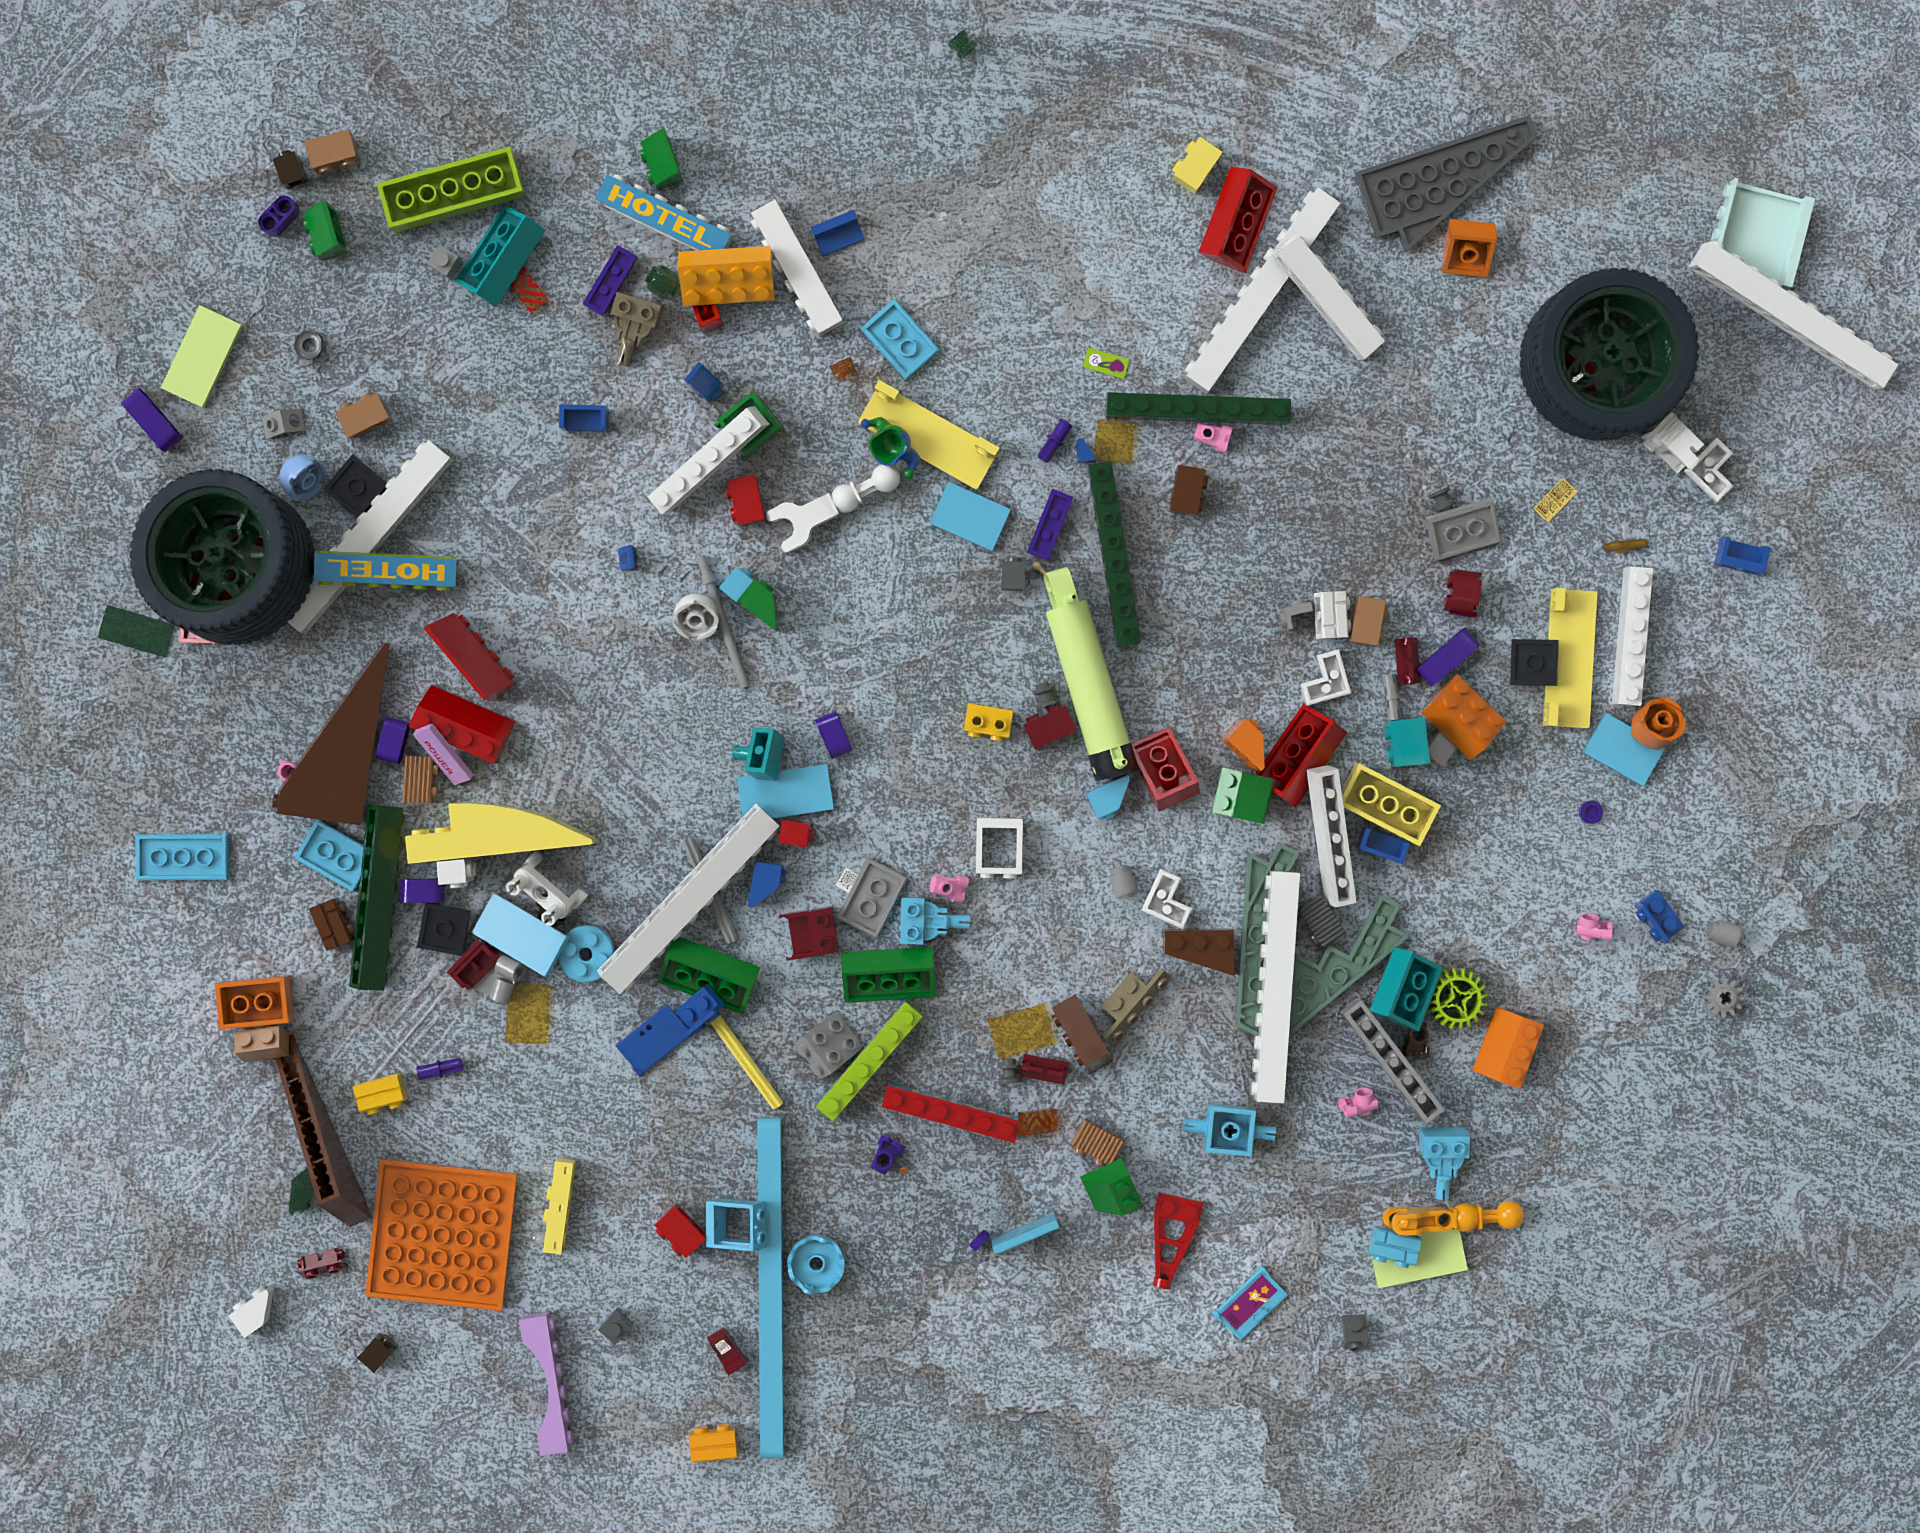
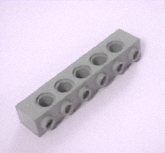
[1340,998,1445,1124]

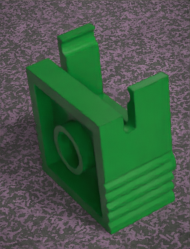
[714,391,785,461]

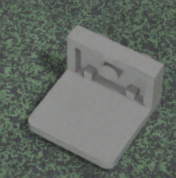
[794,1012,862,1079]

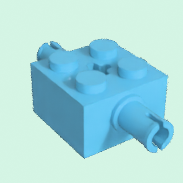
[1183,1103,1276,1157]

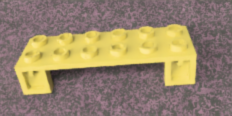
[858,380,1000,489]
[1543,587,1597,728]

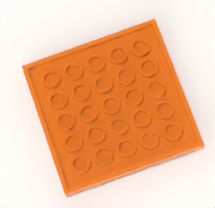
[365,1158,518,1311]

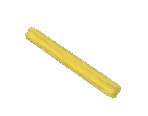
[710,1015,783,1110]

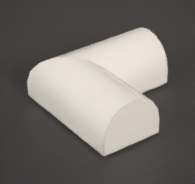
[1684,438,1733,503]
[1300,649,1351,706]
[1141,869,1192,929]

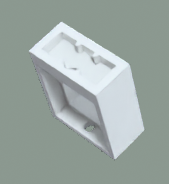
[976,818,1023,878]

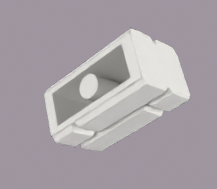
[1314,591,1351,639]

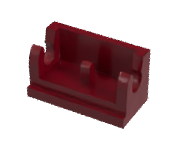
[446,939,500,991]

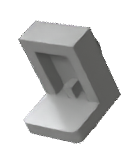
[1279,599,1313,631]

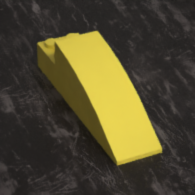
[405,803,598,864]

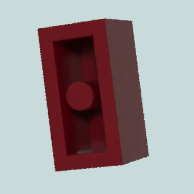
[1023,704,1077,750]

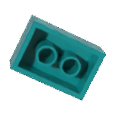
[1370,947,1443,1031]

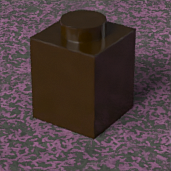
[272,150,308,189]
[357,1333,397,1373]

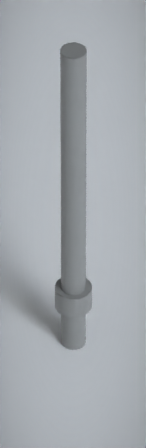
[697,556,749,689]

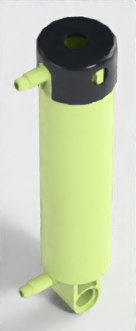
[1044,567,1138,781]

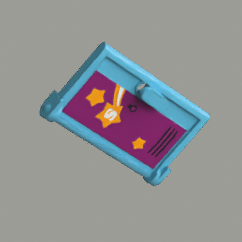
[1212,1266,1288,1341]

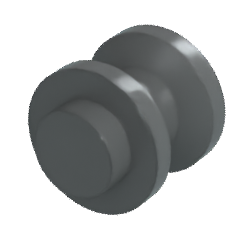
[1428,486,1456,513]
[1032,682,1059,709]
[998,1058,1021,1083]

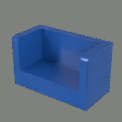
[559,404,609,432]
[1714,537,1771,575]
[1355,827,1410,864]

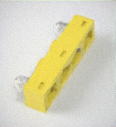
[530,1158,576,1255]

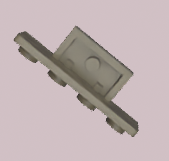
[1101,968,1171,1046]

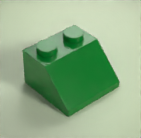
[639,128,684,190]
[303,200,348,260]
[737,579,779,631]
[1212,768,1275,824]
[1080,1158,1144,1216]

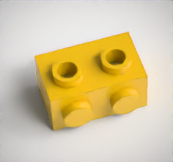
[963,703,1013,742]

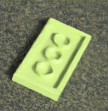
[161,305,243,408]
[1368,1229,1468,1288]

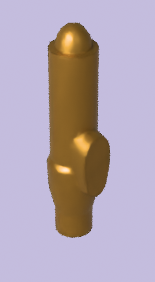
[1603,539,1649,553]

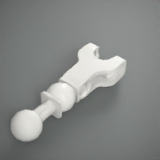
[765,464,900,553]

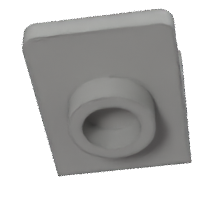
[262,409,306,439]

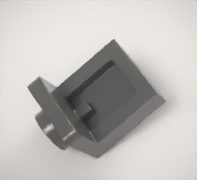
[1342,1314,1368,1352]

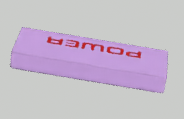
[413,723,474,785]

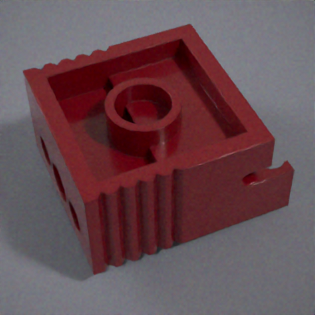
[779,906,840,961]

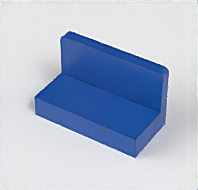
[811,210,864,256]

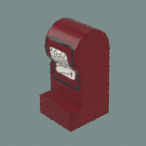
[707,1327,747,1376]

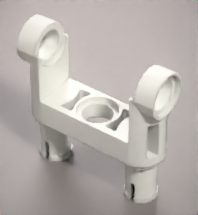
[506,850,588,926]

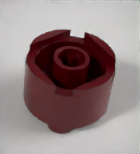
[1444,569,1482,618]

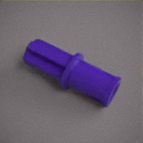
[1037,419,1073,463]
[416,1058,464,1080]

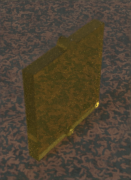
[1094,419,1135,464]

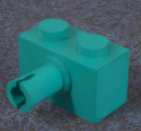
[732,727,785,781]

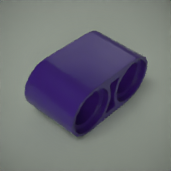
[258,195,300,237]
[815,711,853,759]
[376,717,410,764]
[401,879,444,903]

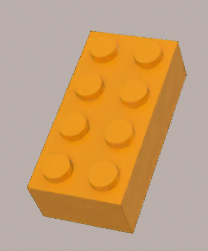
[678,246,775,306]

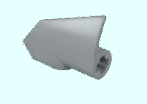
[472,950,527,1004]

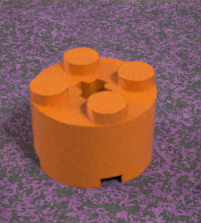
[1631,697,1686,750]

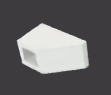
[229,1285,274,1338]

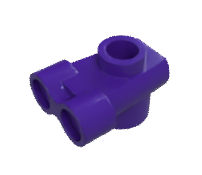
[870,1135,906,1175]

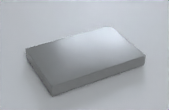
[1425,498,1502,561]
[837,857,908,938]

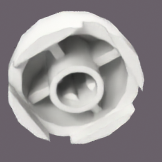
[673,593,719,640]

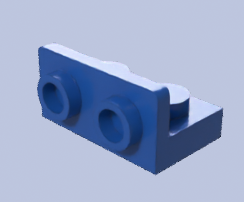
[1634,890,1685,944]
[675,984,725,1036]

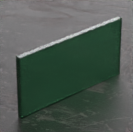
[97,605,175,658]

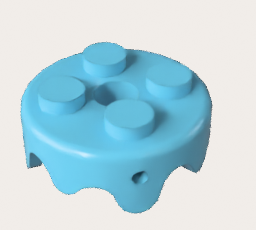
[558,925,615,983]
[787,1234,845,1294]

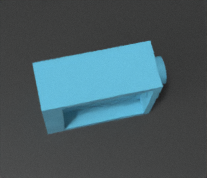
[706,1198,767,1251]

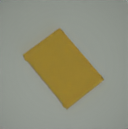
[505,983,551,1044]
[987,1003,1055,1059]

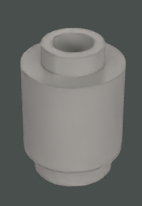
[1109,865,1137,900]
[1707,920,1744,948]

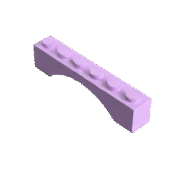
[519,1311,573,1456]

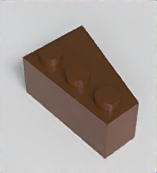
[1162,928,1234,976]
[1051,994,1114,1074]

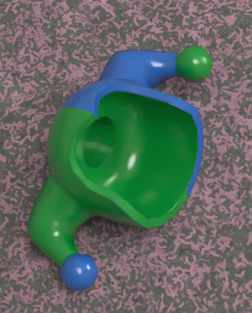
[861,417,920,479]

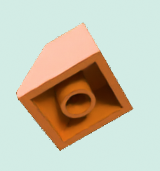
[1442,219,1497,277]

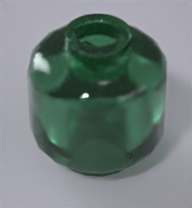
[644,265,680,299]

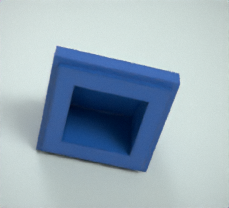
[1076,438,1097,464]
[618,545,638,571]

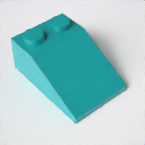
[1383,717,1431,767]

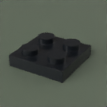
[323,454,387,518]
[1510,639,1559,686]
[416,903,471,956]

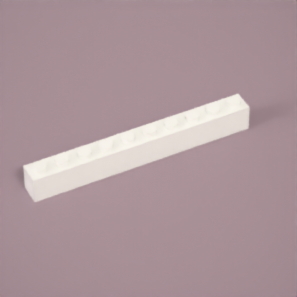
[1184,188,1340,394]
[1688,241,1898,390]
[287,440,454,634]
[597,804,779,994]
[1251,871,1300,1103]

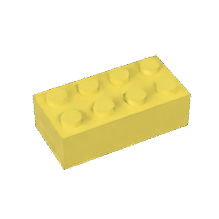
[1341,763,1441,846]

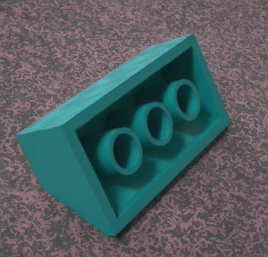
[455,205,546,307]

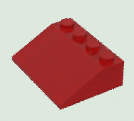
[423,613,516,701]

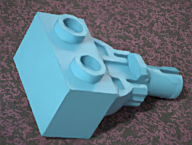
[900,897,970,945]
[1419,1127,1470,1200]

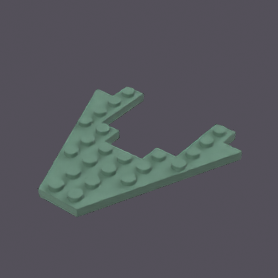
[1235,842,1409,1036]

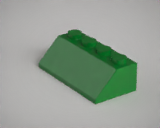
[658,937,760,1015]
[841,947,936,1003]

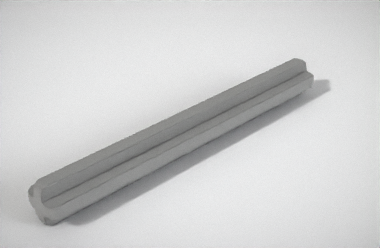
[683,837,738,944]

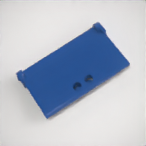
[615,1004,694,1077]

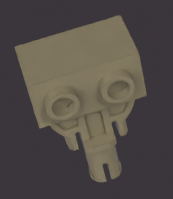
[611,291,665,367]

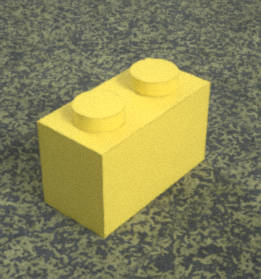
[1172,137,1222,194]

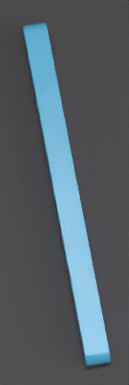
[757,1118,784,1458]

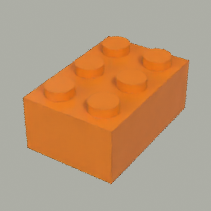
[1421,674,1507,760]
[215,975,295,1030]

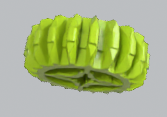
[1428,968,1488,1030]

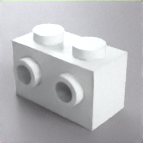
[437,858,477,888]

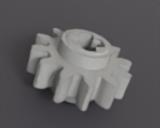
[1701,977,1745,1018]

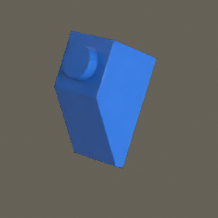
[684,362,724,403]
[748,860,787,907]

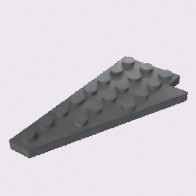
[1355,115,1537,252]

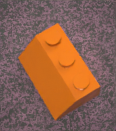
[1220,719,1265,771]
[1472,1007,1544,1089]

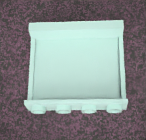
[1711,178,1815,291]

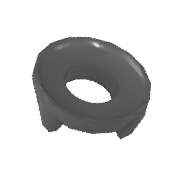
[294,330,323,360]

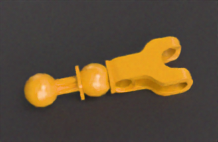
[1382,1200,1525,1236]

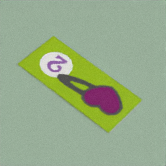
[1083,347,1130,379]

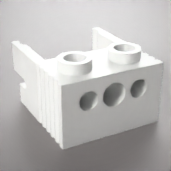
[1640,412,1704,474]

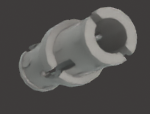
[1381,673,1403,721]

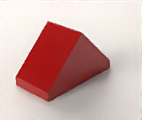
[692,304,724,334]

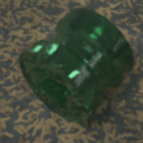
[948,30,977,60]

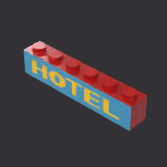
[882,1082,1021,1143]

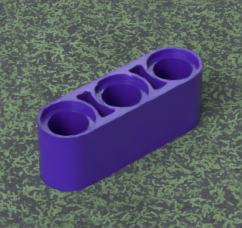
[121,387,183,453]
[1416,627,1480,687]

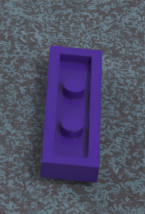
[583,245,638,317]
[1027,489,1073,561]

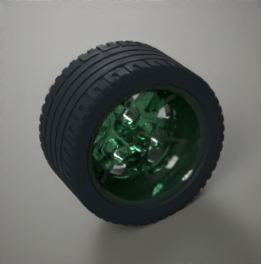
[1519,268,1699,441]
[130,469,315,645]

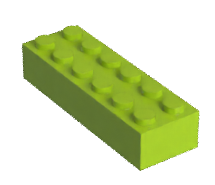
[377,146,526,233]

